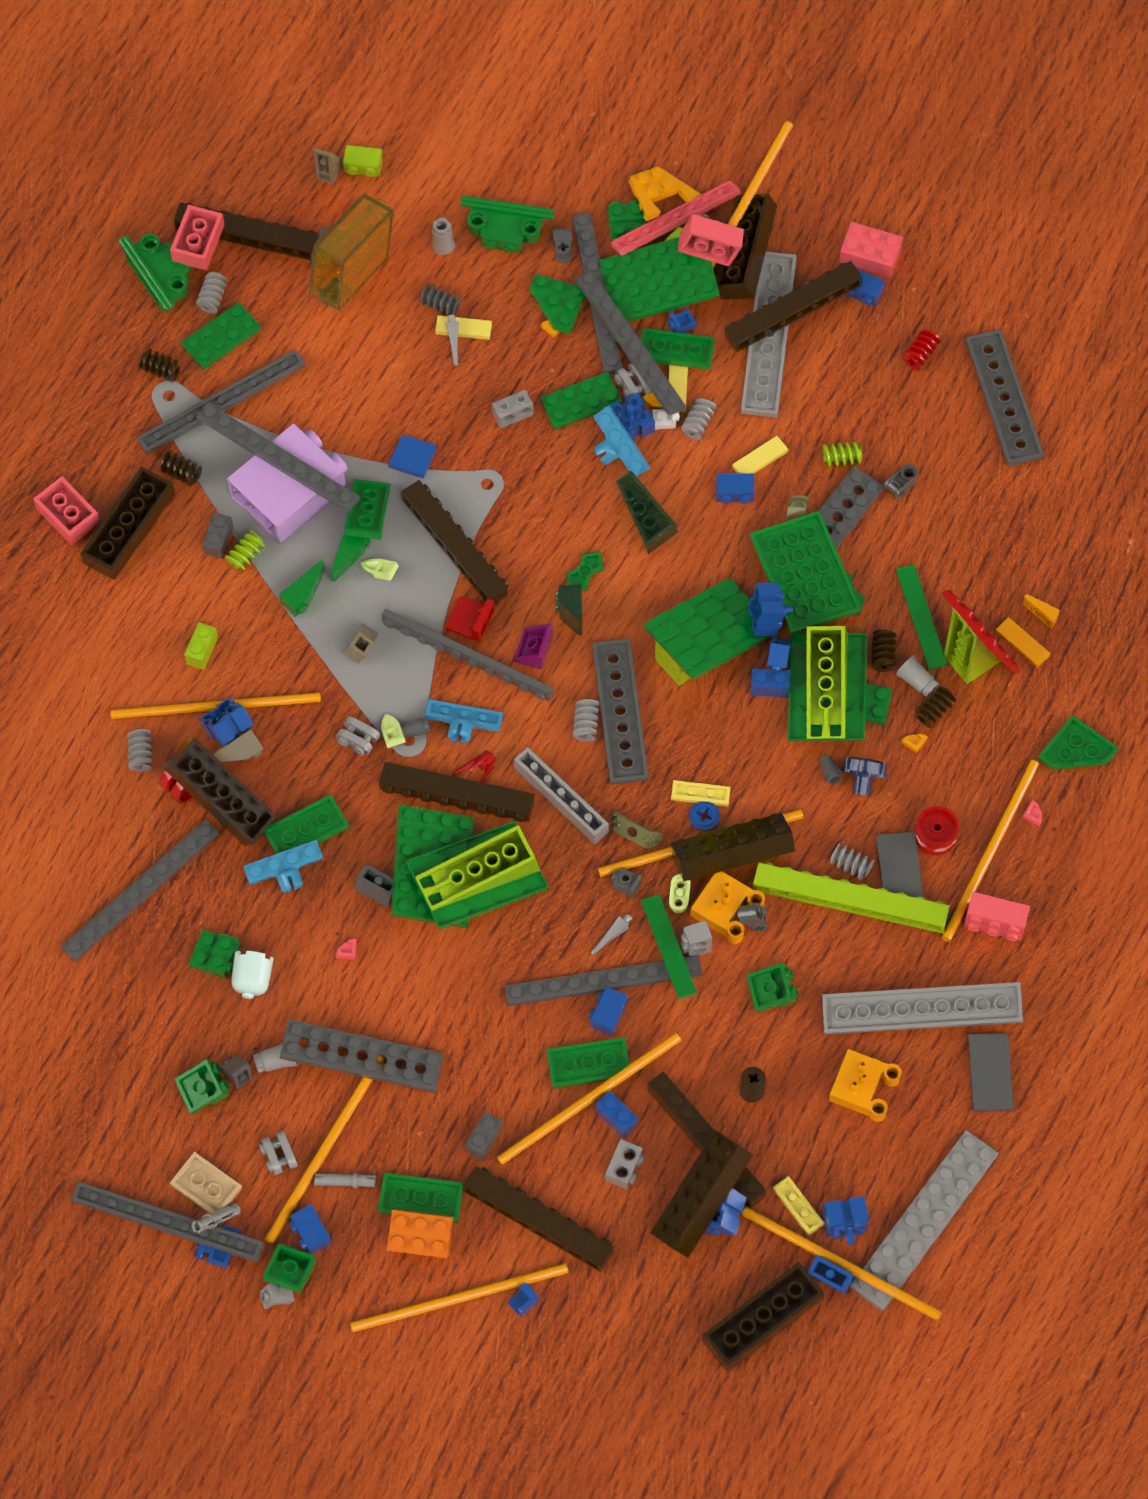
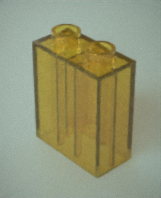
[309,193,394,311]

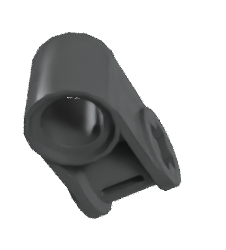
[553,228,572,264]
[883,464,917,500]
[738,903,768,932]

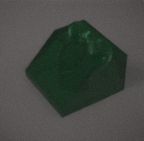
[555,585,582,635]

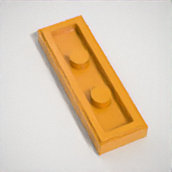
[995,617,1051,668]

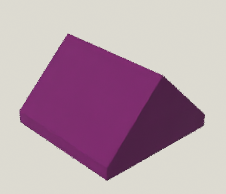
[514,624,553,670]

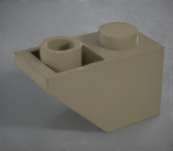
[343,623,378,664]

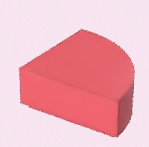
[1023,800,1043,827]
[336,939,357,959]

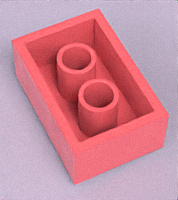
[170,205,224,270]
[678,214,744,266]
[839,222,903,278]
[33,476,100,546]
[964,892,1030,941]

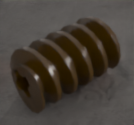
[139,348,180,383]
[161,450,202,486]
[871,630,897,672]
[915,686,956,728]
[740,1067,766,1102]

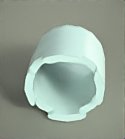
[231,951,274,999]

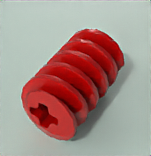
[903,329,941,370]

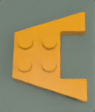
[628,166,702,221]

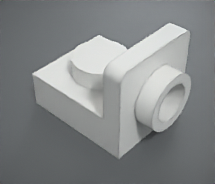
[652,409,679,429]

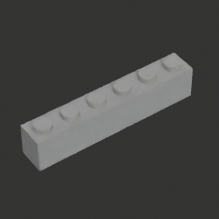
[514,747,609,845]

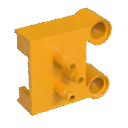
[690,871,765,944]
[829,1049,902,1122]

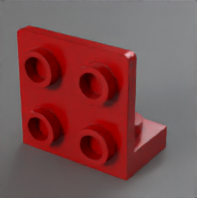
[446,597,495,642]

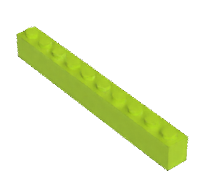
[753,862,950,934]

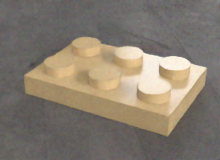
[170,1152,242,1213]

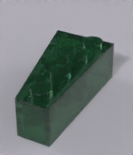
[616,471,678,554]

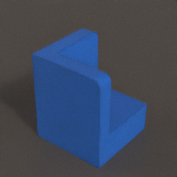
[508,1282,539,1317]

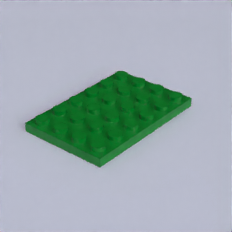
[599,237,720,323]
[749,511,861,635]
[391,805,474,928]

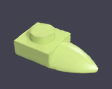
[360,558,399,581]
[381,714,406,748]

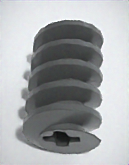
[420,283,462,316]

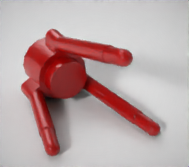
[452,750,496,783]

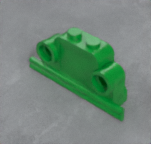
[460,195,555,253]
[118,234,191,312]

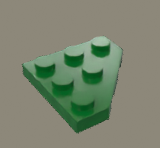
[530,274,585,335]
[1038,715,1119,770]

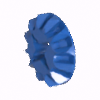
[689,801,720,831]

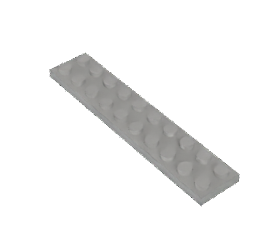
[741,252,797,418]
[822,982,1023,1035]
[850,1131,999,1311]

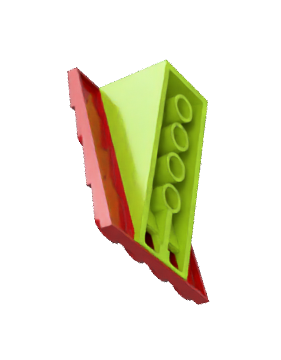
[941,590,1020,684]

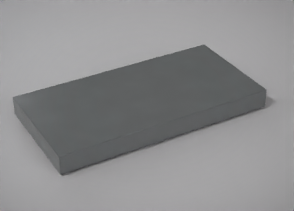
[876,832,924,898]
[968,1033,1013,1112]

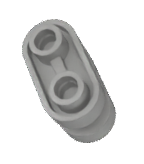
[614,363,652,398]
[336,716,380,756]
[259,1131,298,1176]

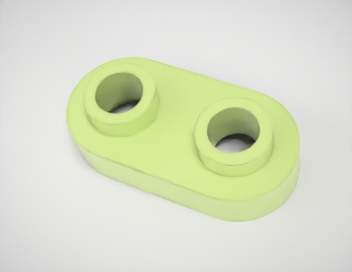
[669,874,690,913]

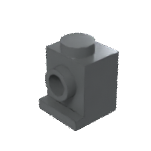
[611,867,642,899]

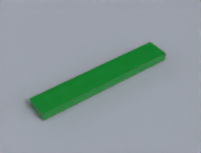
[896,564,947,670]
[641,894,697,1000]

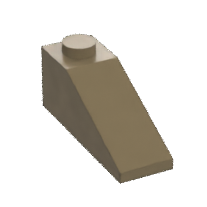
[314,148,341,185]
[213,729,264,762]

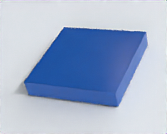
[389,435,437,479]

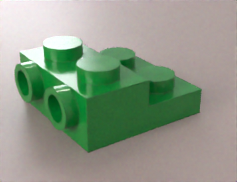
[608,200,646,242]
[188,930,241,979]
[746,962,799,1013]
[174,1059,230,1114]
[263,1243,316,1294]

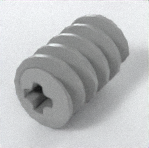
[196,272,228,314]
[681,398,717,440]
[572,699,599,742]
[127,729,152,772]
[830,843,875,880]

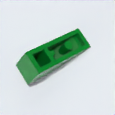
[330,534,372,581]
[279,560,325,617]

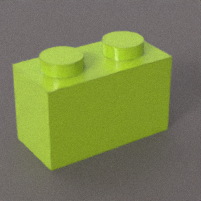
[343,145,383,177]
[184,622,218,670]

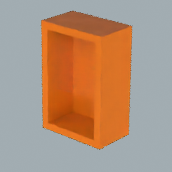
[387,1209,454,1258]

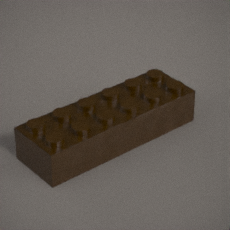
[716,194,777,300]
[80,466,175,580]
[162,737,277,846]
[670,813,795,882]
[650,1130,753,1258]
[702,1262,824,1372]

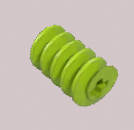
[823,441,862,467]
[225,530,266,570]

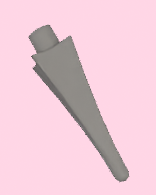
[446,315,459,365]
[591,914,632,955]

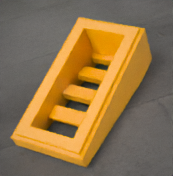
[1023,594,1060,629]

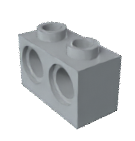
[492,390,533,428]
[681,921,712,957]
[605,1139,645,1189]

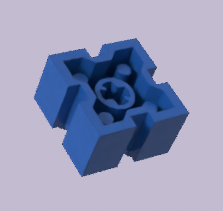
[605,392,655,441]
[748,583,793,636]
[198,697,254,746]
[704,1189,747,1235]
[822,1196,869,1245]

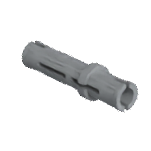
[315,1172,376,1189]
[192,1203,240,1233]

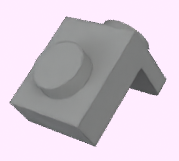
[260,1283,295,1309]

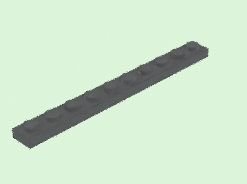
[572,213,622,374]
[575,271,685,416]
[137,349,305,454]
[197,403,359,513]
[382,608,553,702]
[61,819,219,962]
[505,955,702,1007]
[71,1182,265,1263]

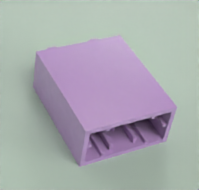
[227,423,348,543]

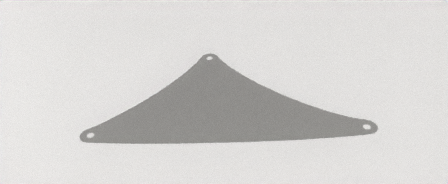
[152,381,504,757]

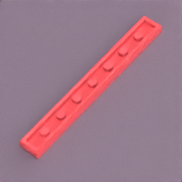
[611,180,741,256]

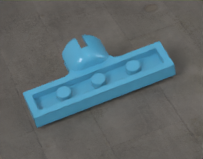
[593,405,651,478]
[425,699,504,744]
[243,840,323,893]

